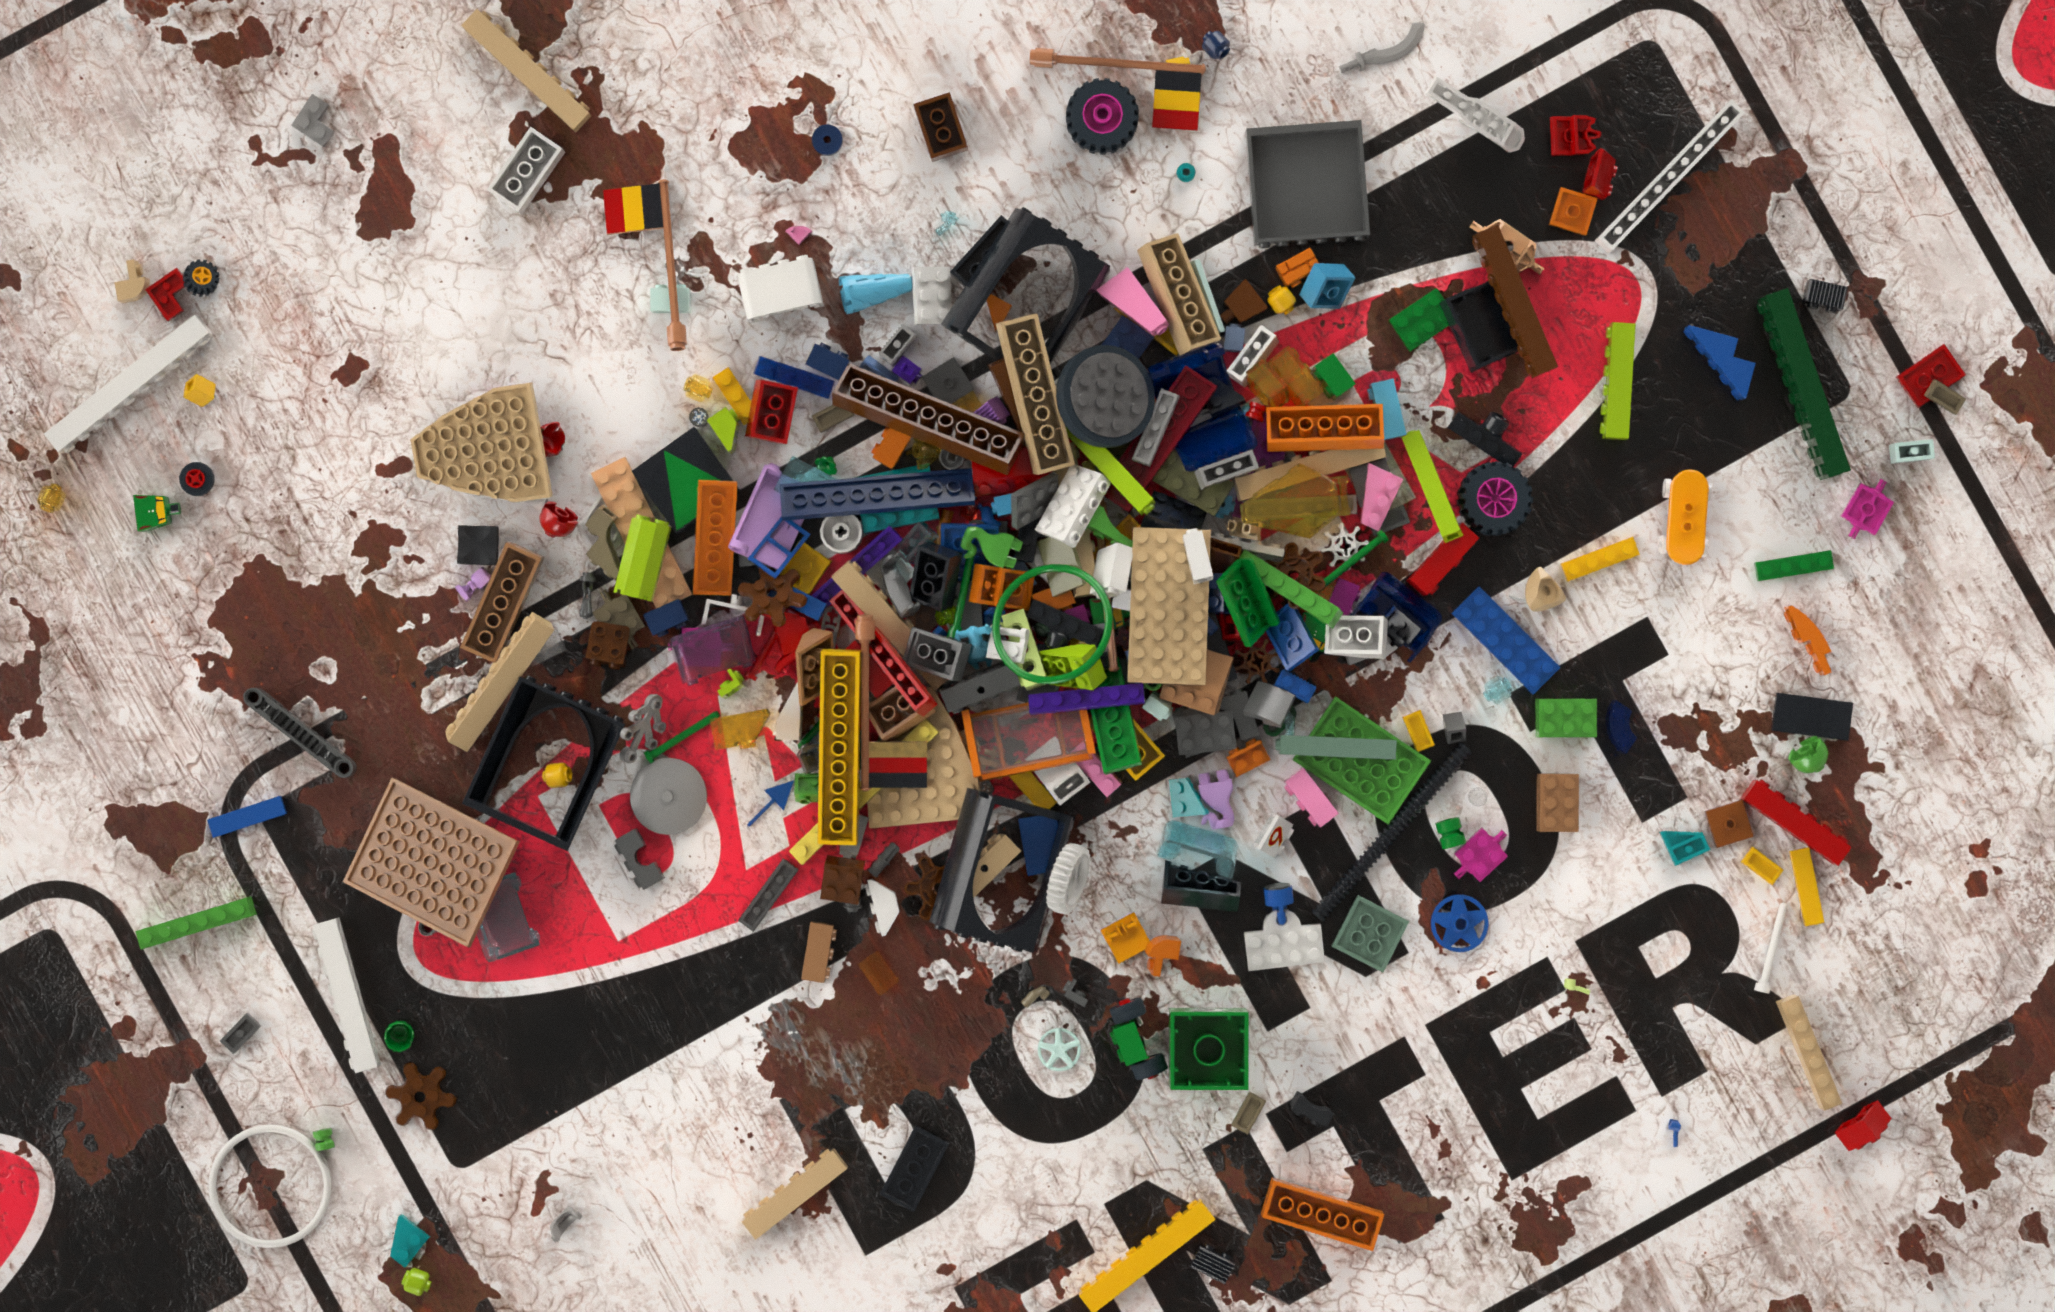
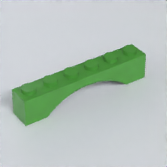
[1085,505,1133,548]
[1239,549,1343,629]
[135,897,257,949]

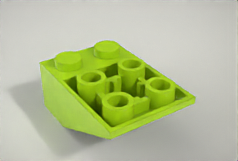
[1039,644,1107,690]

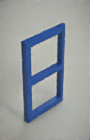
[748,516,810,579]

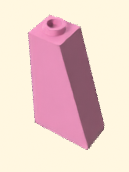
[1097,267,1169,336]

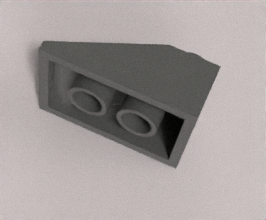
[903,627,972,681]

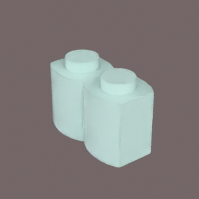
[1142,691,1173,721]

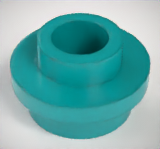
[1176,163,1196,182]

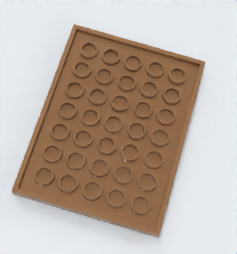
[343,778,520,947]

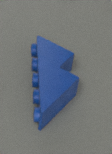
[1684,325,1755,400]

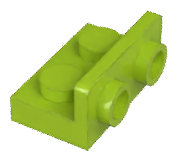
[717,669,745,699]

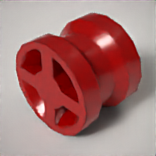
[1245,401,1266,423]

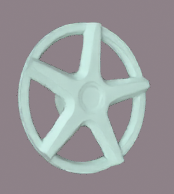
[1038,1028,1081,1071]

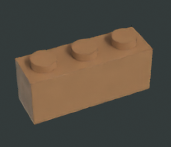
[801,921,837,983]

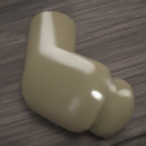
[1021,986,1050,1008]

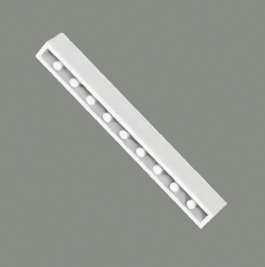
[1595,99,1745,254]
[44,315,213,453]

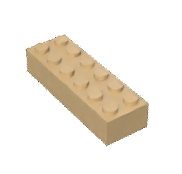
[1137,233,1221,356]

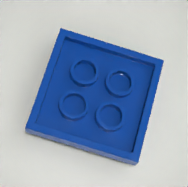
[941,523,999,581]

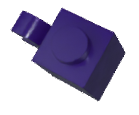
[892,355,923,386]

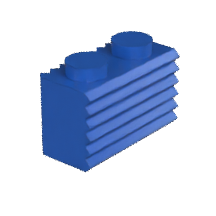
[1273,669,1316,703]

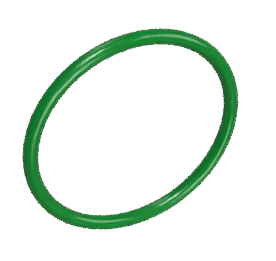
[992,564,1113,684]

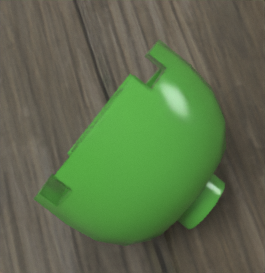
[1788,736,1828,773]

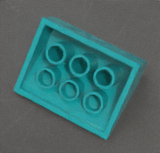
[856,463,940,534]

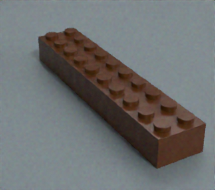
[832,363,1024,475]

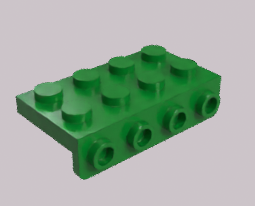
[1216,558,1280,647]

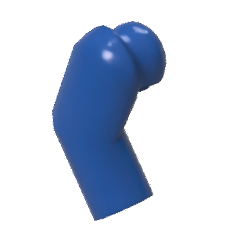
[981,506,1002,528]

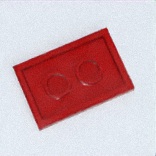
[1896,344,1966,408]

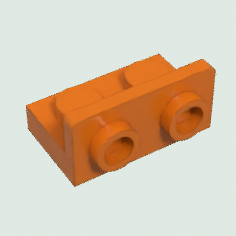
[1226,738,1271,777]

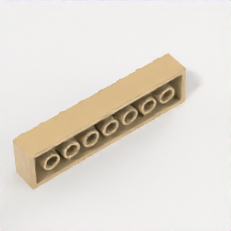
[996,314,1075,475]

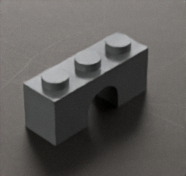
[614,828,665,890]

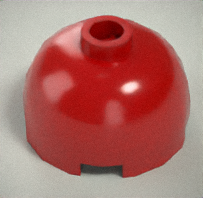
[539,501,578,538]

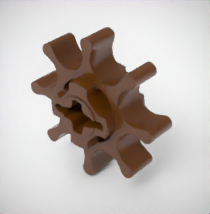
[1234,639,1279,684]

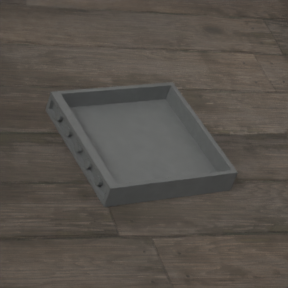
[1245,120,1370,248]

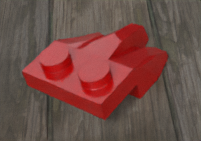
[1550,115,1602,156]

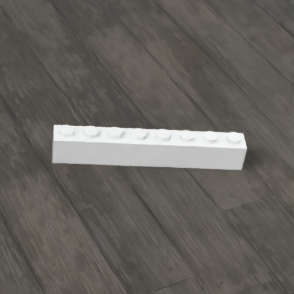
[312,918,381,1073]

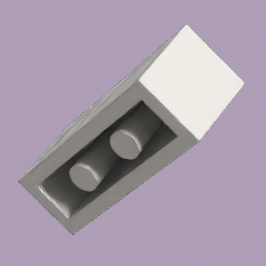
[1227,325,1279,388]

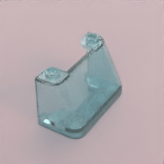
[1156,820,1238,879]
[477,872,540,962]

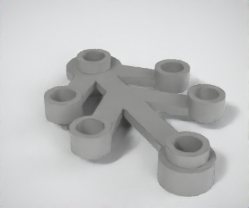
[620,694,666,763]

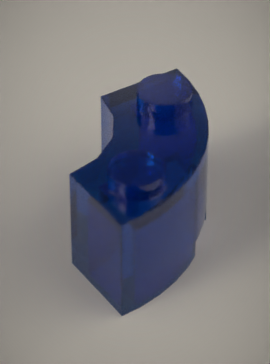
[1606,700,1637,754]

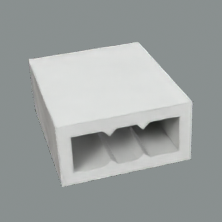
[1183,528,1213,584]
[1090,542,1133,600]

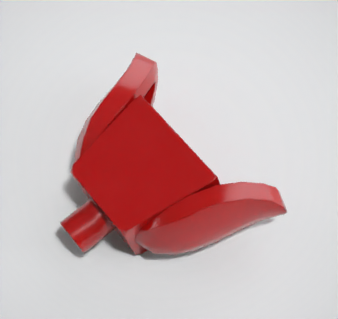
[762,608,819,674]

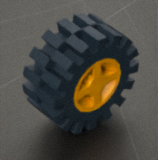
[183,259,220,297]

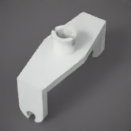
[701,594,764,636]

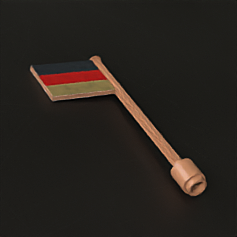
[855,614,927,791]

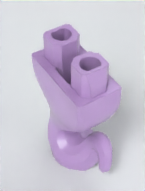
[1197,769,1234,830]

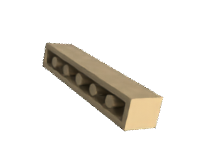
[1776,994,1842,1111]
[741,1148,848,1240]

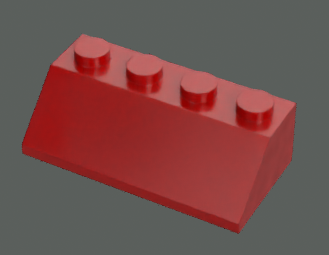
[971,446,1050,497]

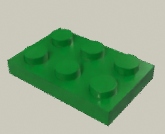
[1388,288,1449,352]

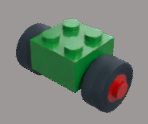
[1109,997,1168,1080]

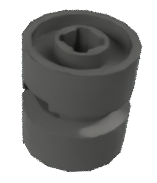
[940,449,965,470]

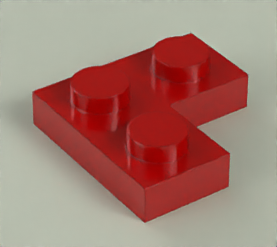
[145,268,185,322]

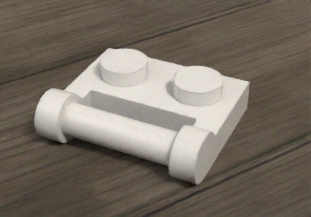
[986,625,1030,664]

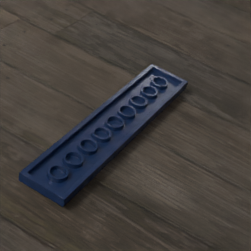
[780,468,975,521]

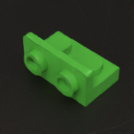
[794,773,819,804]

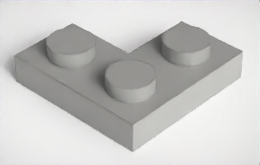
[291,94,335,147]

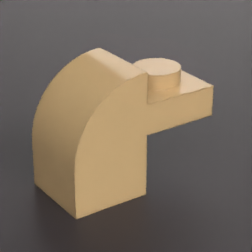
[114,259,150,303]

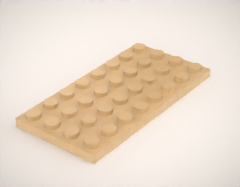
[1127,527,1211,685]

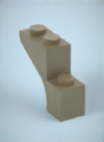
[585,505,621,579]

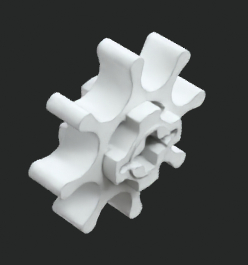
[1320,523,1369,571]

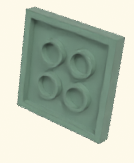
[1331,895,1409,972]

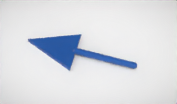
[747,780,794,826]

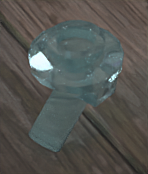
[935,211,959,236]

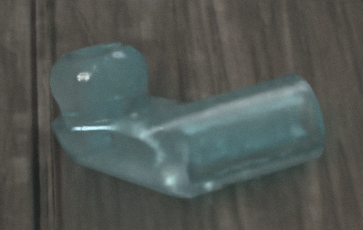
[1284,712,1295,735]

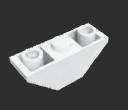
[865,879,900,936]

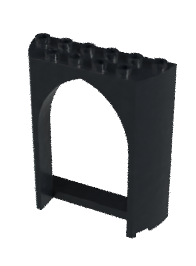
[941,207,1110,364]
[462,675,625,851]
[929,787,1076,953]

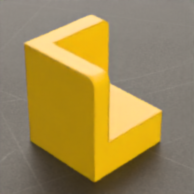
[183,374,216,407]

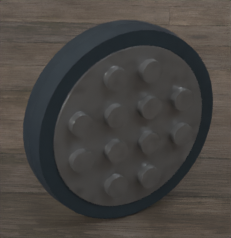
[1056,345,1155,448]

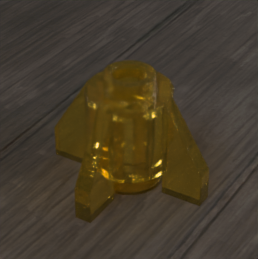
[906,438,942,470]

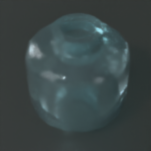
[1483,676,1513,704]

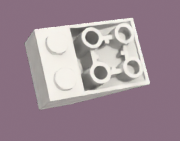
[1025,736,1090,805]

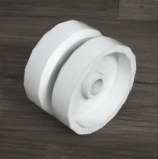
[820,515,864,554]

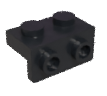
[1385,606,1423,648]

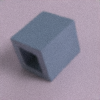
[1223,324,1245,353]

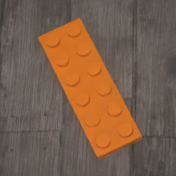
[692,480,737,596]

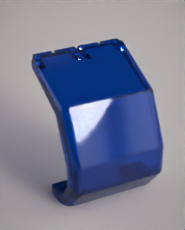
[1148,343,1258,472]

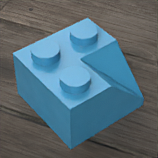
[1299,263,1356,309]

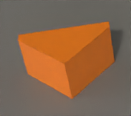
[986,294,1012,332]

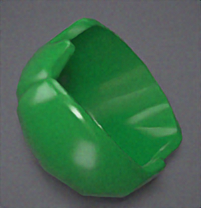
[384,1021,414,1052]

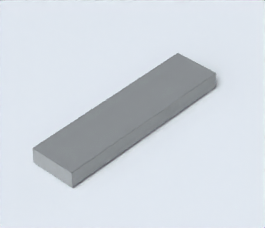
[1132,389,1180,467]

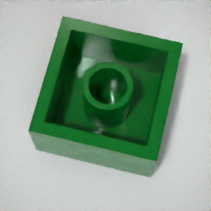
[1311,353,1356,401]

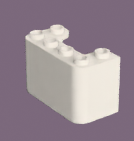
[737,255,824,323]

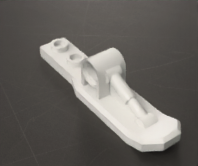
[1425,77,1525,153]

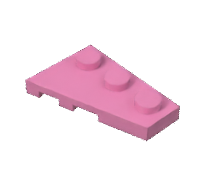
[1360,463,1403,531]

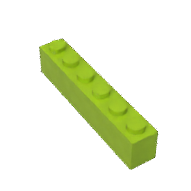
[1600,322,1636,440]

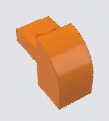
[1144,935,1181,977]

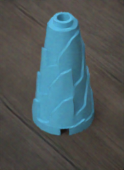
[839,274,913,314]

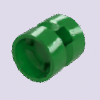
[1435,817,1466,849]

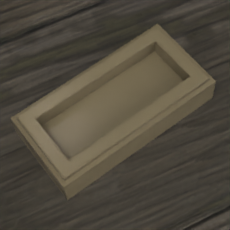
[1924,379,1966,415]
[812,405,855,433]
[1231,1091,1266,1135]

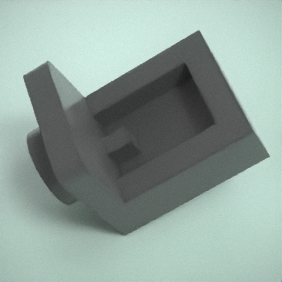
[797,742,819,775]

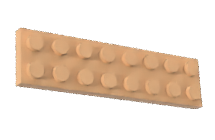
[591,457,693,609]

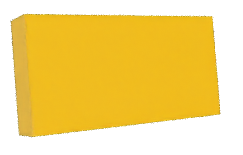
[1402,710,1435,752]
[1741,847,1784,885]

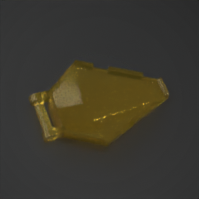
[1240,463,1351,539]

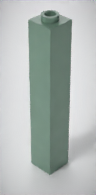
[1275,735,1397,760]

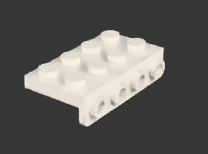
[1035,464,1110,548]

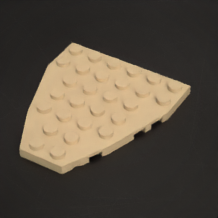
[410,382,553,502]
[867,687,981,828]

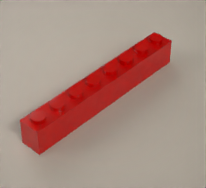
[830,590,938,717]

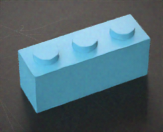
[1367,378,1407,441]

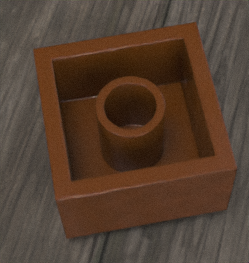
[820,855,865,905]

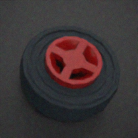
[179,462,215,496]

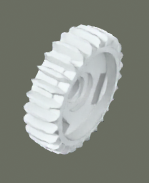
[1046,843,1091,915]

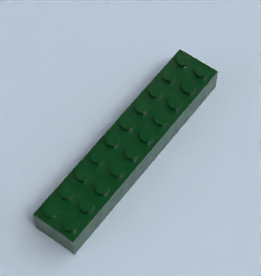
[1757,288,1851,480]

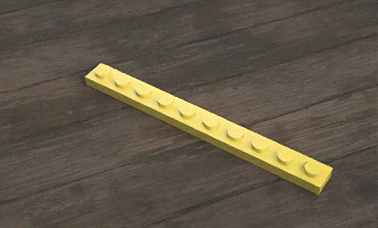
[789,719,940,865]

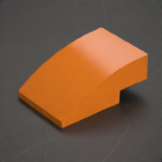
[969,564,1035,611]

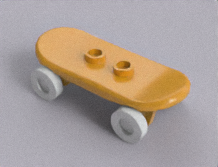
[1658,469,1712,565]

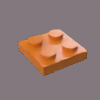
[1549,187,1598,236]

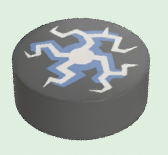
[689,407,709,427]

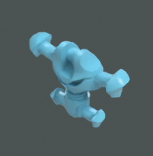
[955,624,993,670]

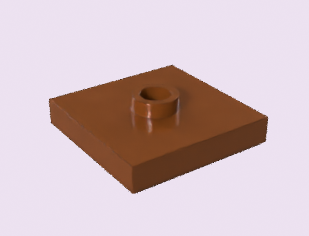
[1704,800,1754,848]

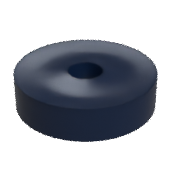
[812,124,843,156]

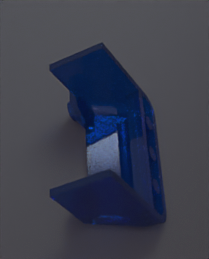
[1349,572,1442,663]

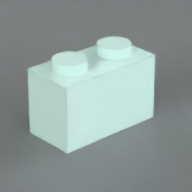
[650,284,691,313]
[1889,439,1935,464]

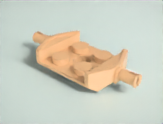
[1469,219,1544,275]

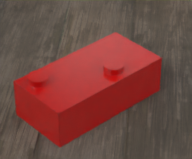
[1406,522,1479,596]

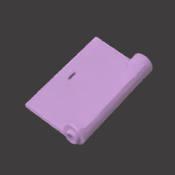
[728,463,804,570]

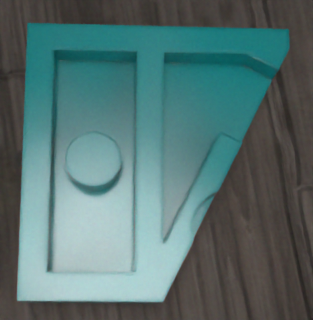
[1168,777,1209,818]
[1659,831,1710,866]
[390,1214,430,1268]

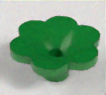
[815,457,838,476]

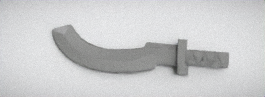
[1339,23,1425,73]

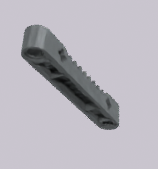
[243,688,357,778]

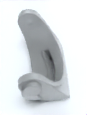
[550,1206,583,1242]

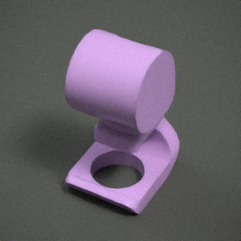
[455,567,491,602]

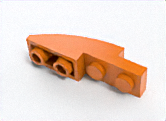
[1784,605,1832,675]

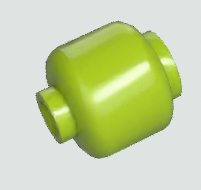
[401,1268,432,1296]

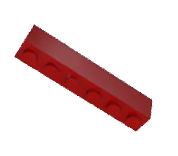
[1740,779,1852,866]

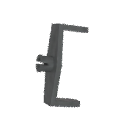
[880,553,921,618]

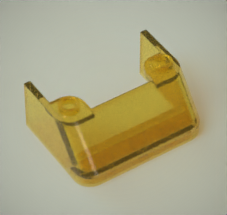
[710,708,774,750]

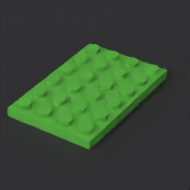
[1292,696,1431,824]

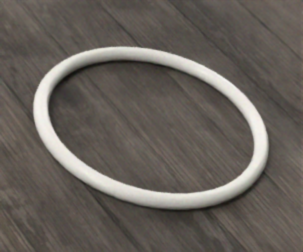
[209,1125,331,1248]

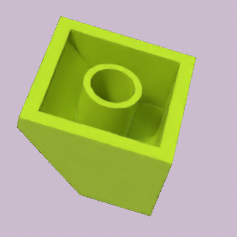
[707,407,740,455]

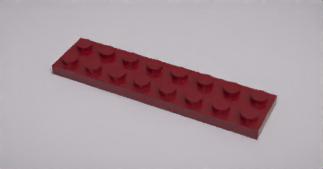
[1104,366,1218,513]

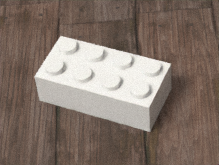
[487,127,565,215]

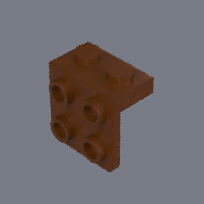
[585,621,630,670]

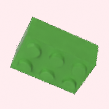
[1535,699,1597,737]

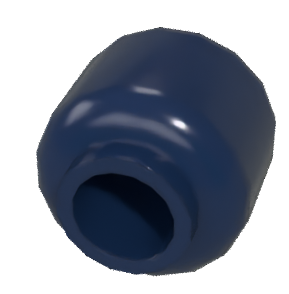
[1202,31,1230,59]

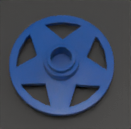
[1431,895,1489,952]

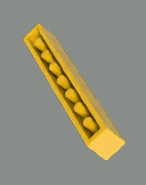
[1079,1199,1215,1312]

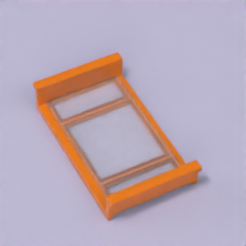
[961,688,1096,782]

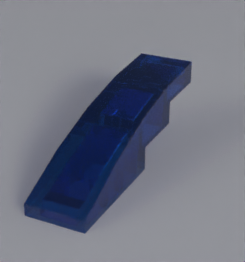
[753,356,835,399]

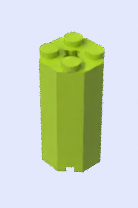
[614,514,671,602]

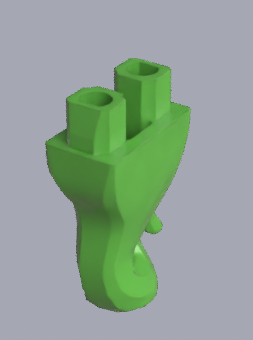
[960,526,1023,568]

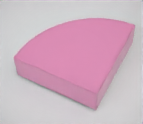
[786,226,812,245]

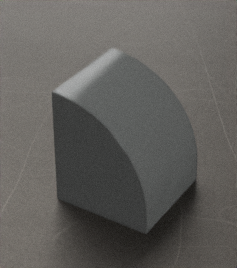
[1443,712,1466,744]

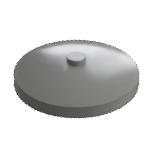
[630,758,707,835]

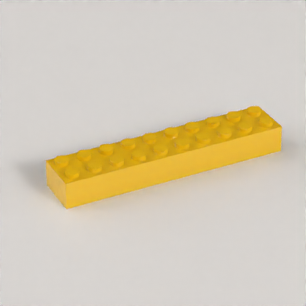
[818,649,861,845]

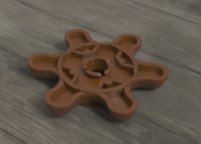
[1265,542,1326,609]
[738,564,807,627]
[904,856,945,920]
[385,1062,456,1130]

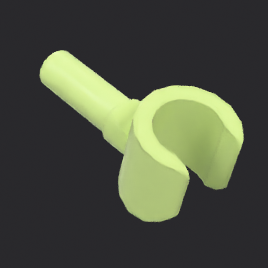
[1564,978,1590,995]

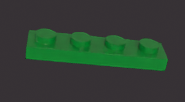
[1754,550,1834,581]

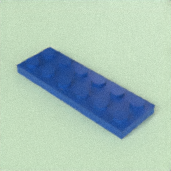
[1451,586,1560,695]

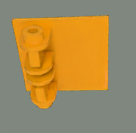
[1101,912,1150,964]

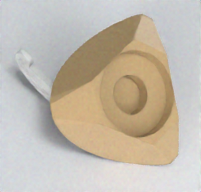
[1509,567,1566,612]

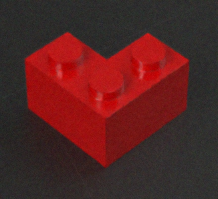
[1835,1100,1892,1151]

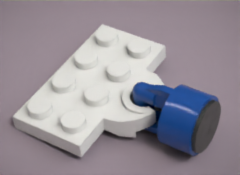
[1244,883,1325,971]

